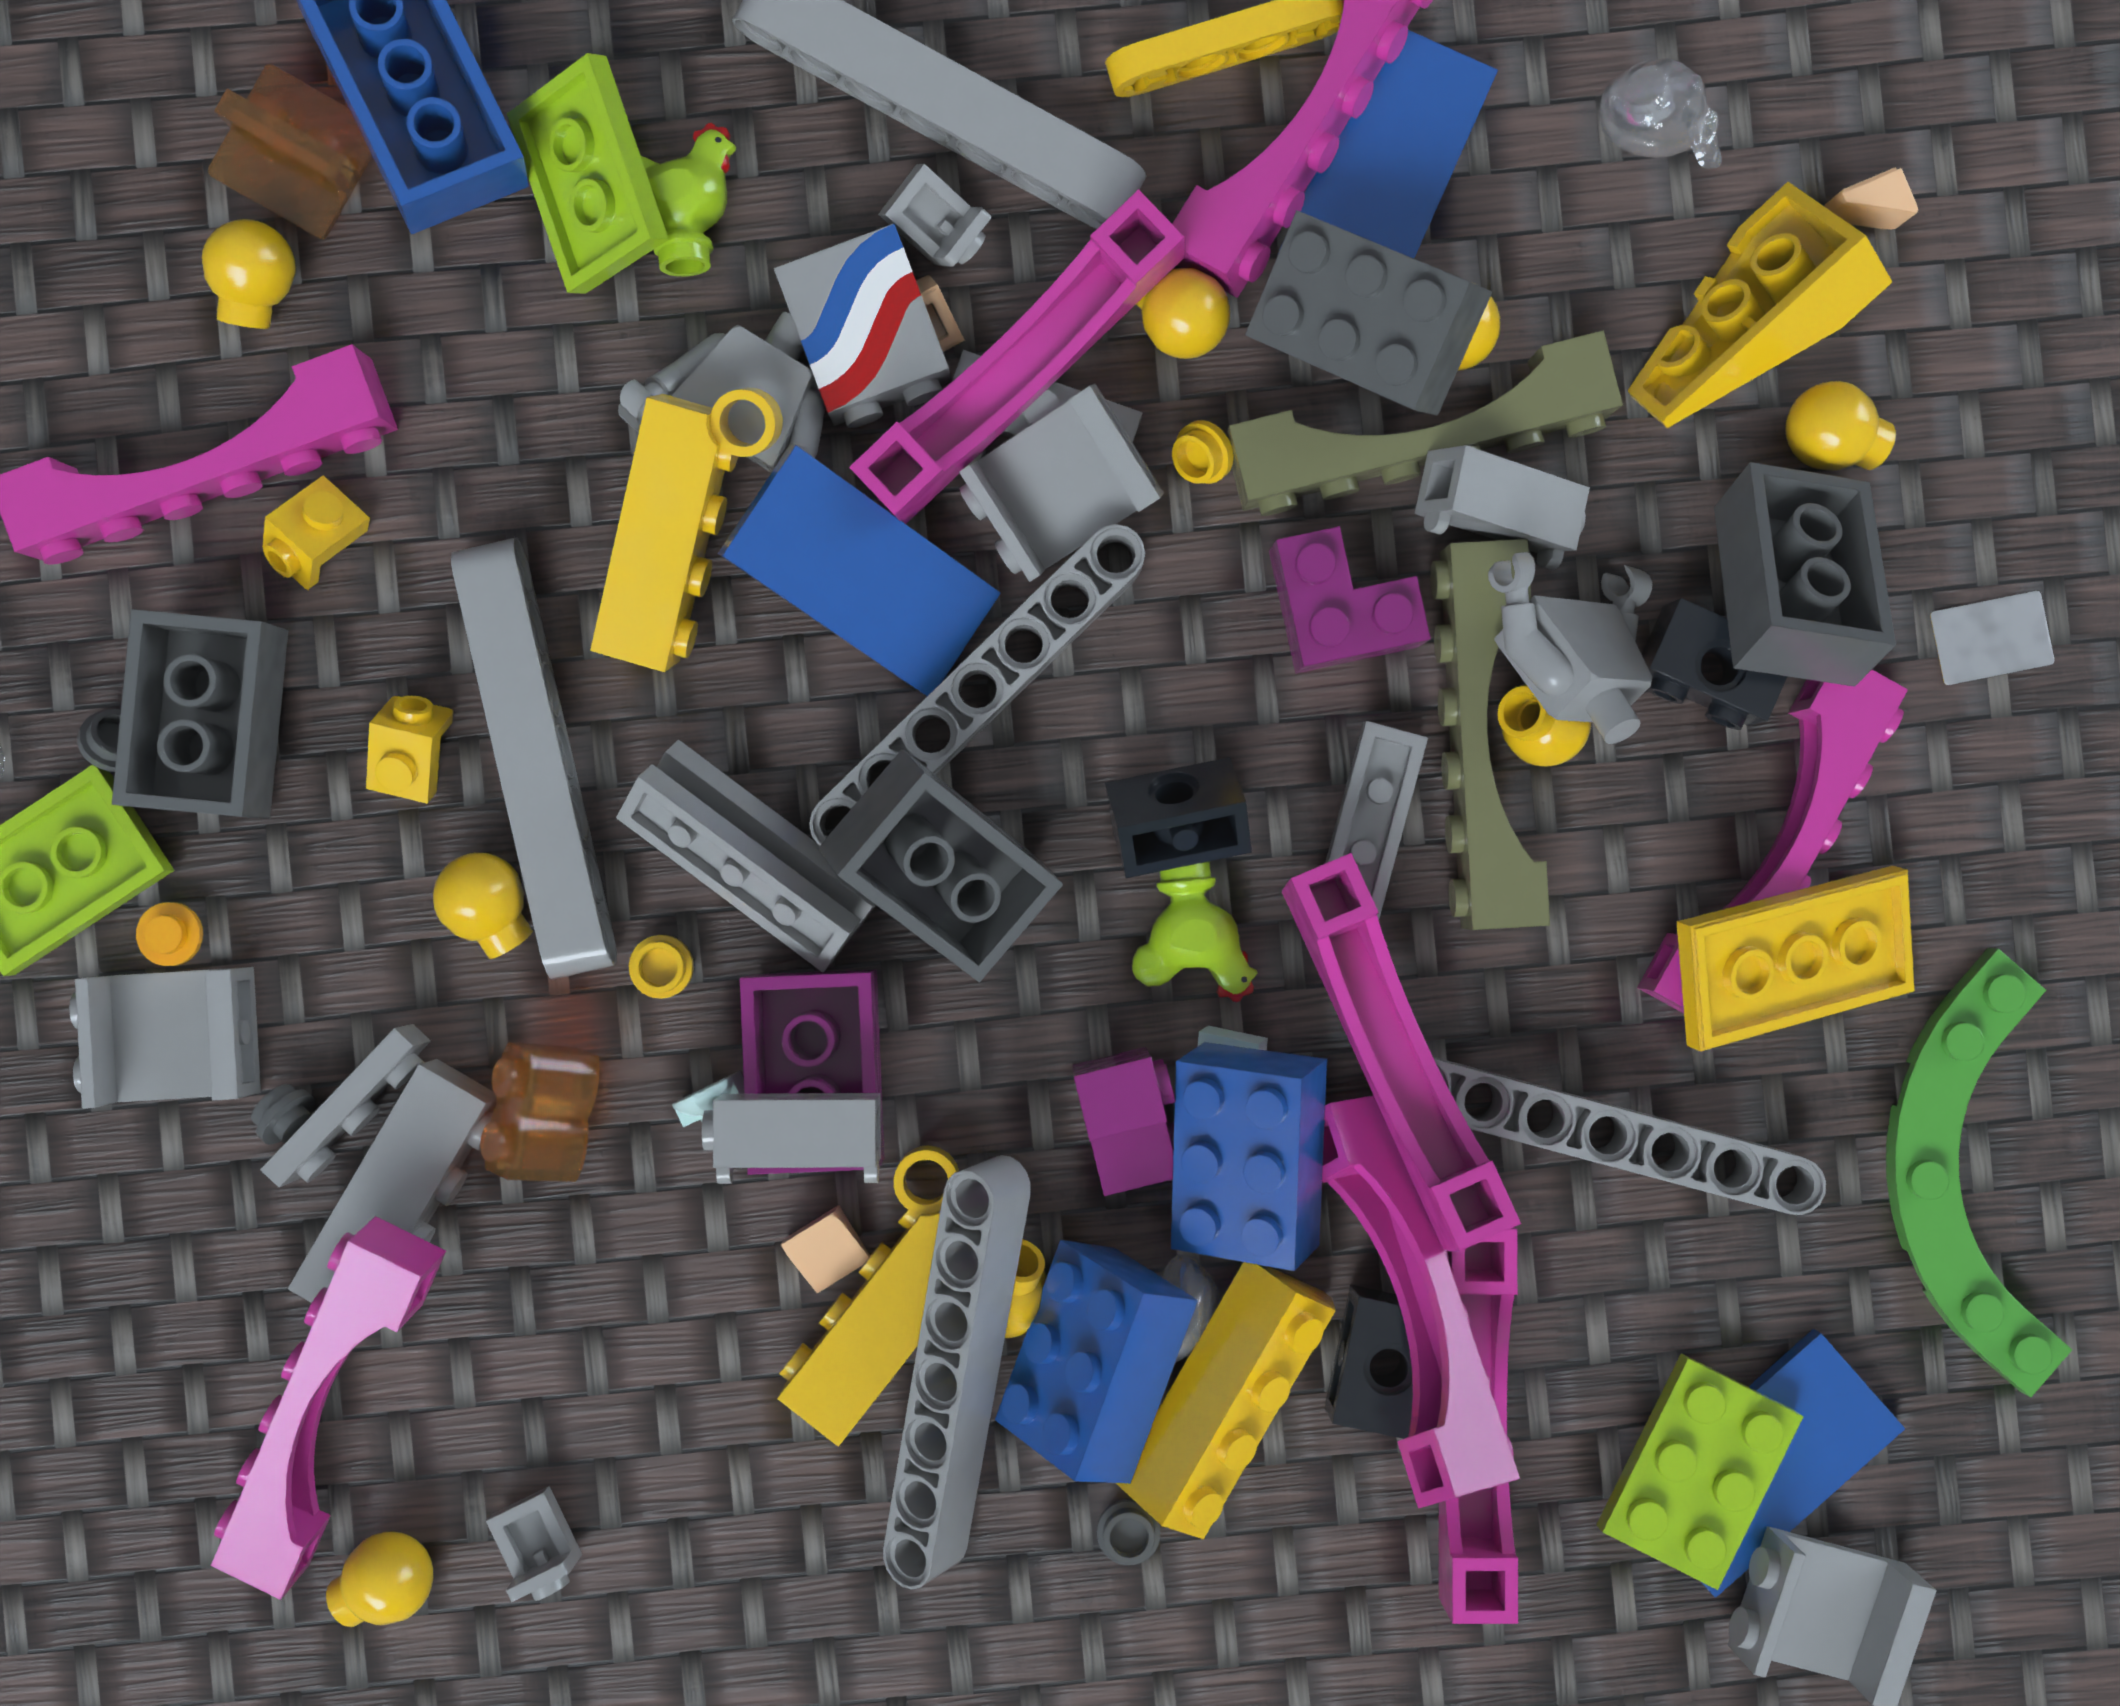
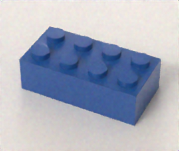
[296,0,529,235]

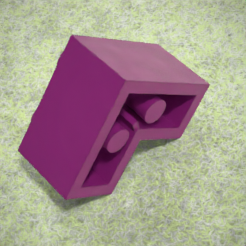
[1269,526,1431,674]
[1073,1047,1175,1196]

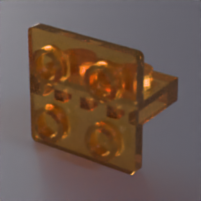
[208,64,372,240]

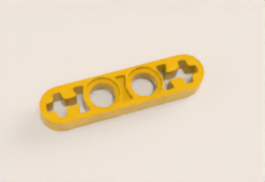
[1105,0,1344,97]

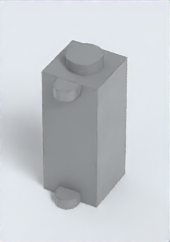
[1415,445,1590,570]
[702,1093,881,1184]

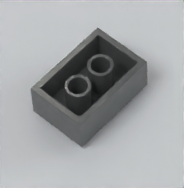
[1245,210,1492,416]
[1714,462,1896,687]
[112,609,289,819]
[818,749,1063,983]

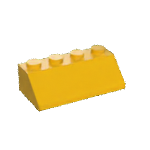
[1116,1262,1336,1539]

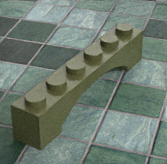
[1226,330,1623,516]
[1430,539,1550,930]

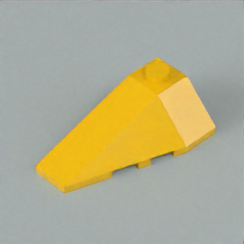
[1628,182,1892,428]

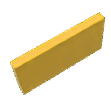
[1676,866,1915,1051]

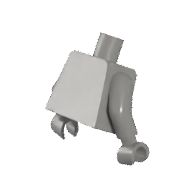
[618,311,826,473]
[1488,552,1652,744]

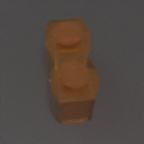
[480,1042,600,1182]

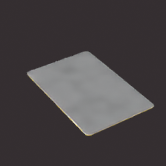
[1930,591,2055,685]

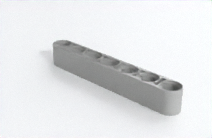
[732,0,1147,229]
[809,524,1145,846]
[451,537,617,980]
[1433,1057,1826,1215]
[883,1155,1030,1589]

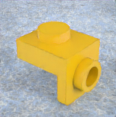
[262,475,370,590]
[366,696,453,804]

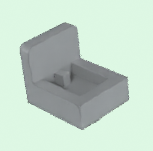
[878,164,991,266]
[486,1486,582,1602]

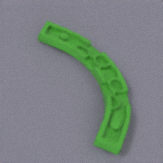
[1886,948,2072,1397]

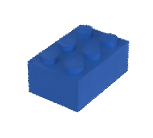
[1171,1042,1327,1271]
[995,1240,1198,1484]

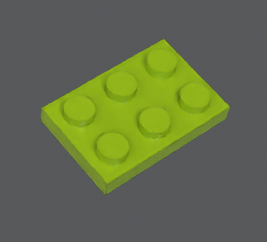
[507,53,669,294]
[0,765,175,976]
[1596,1353,1804,1590]

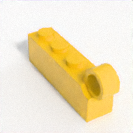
[590,387,783,672]
[777,1145,959,1447]

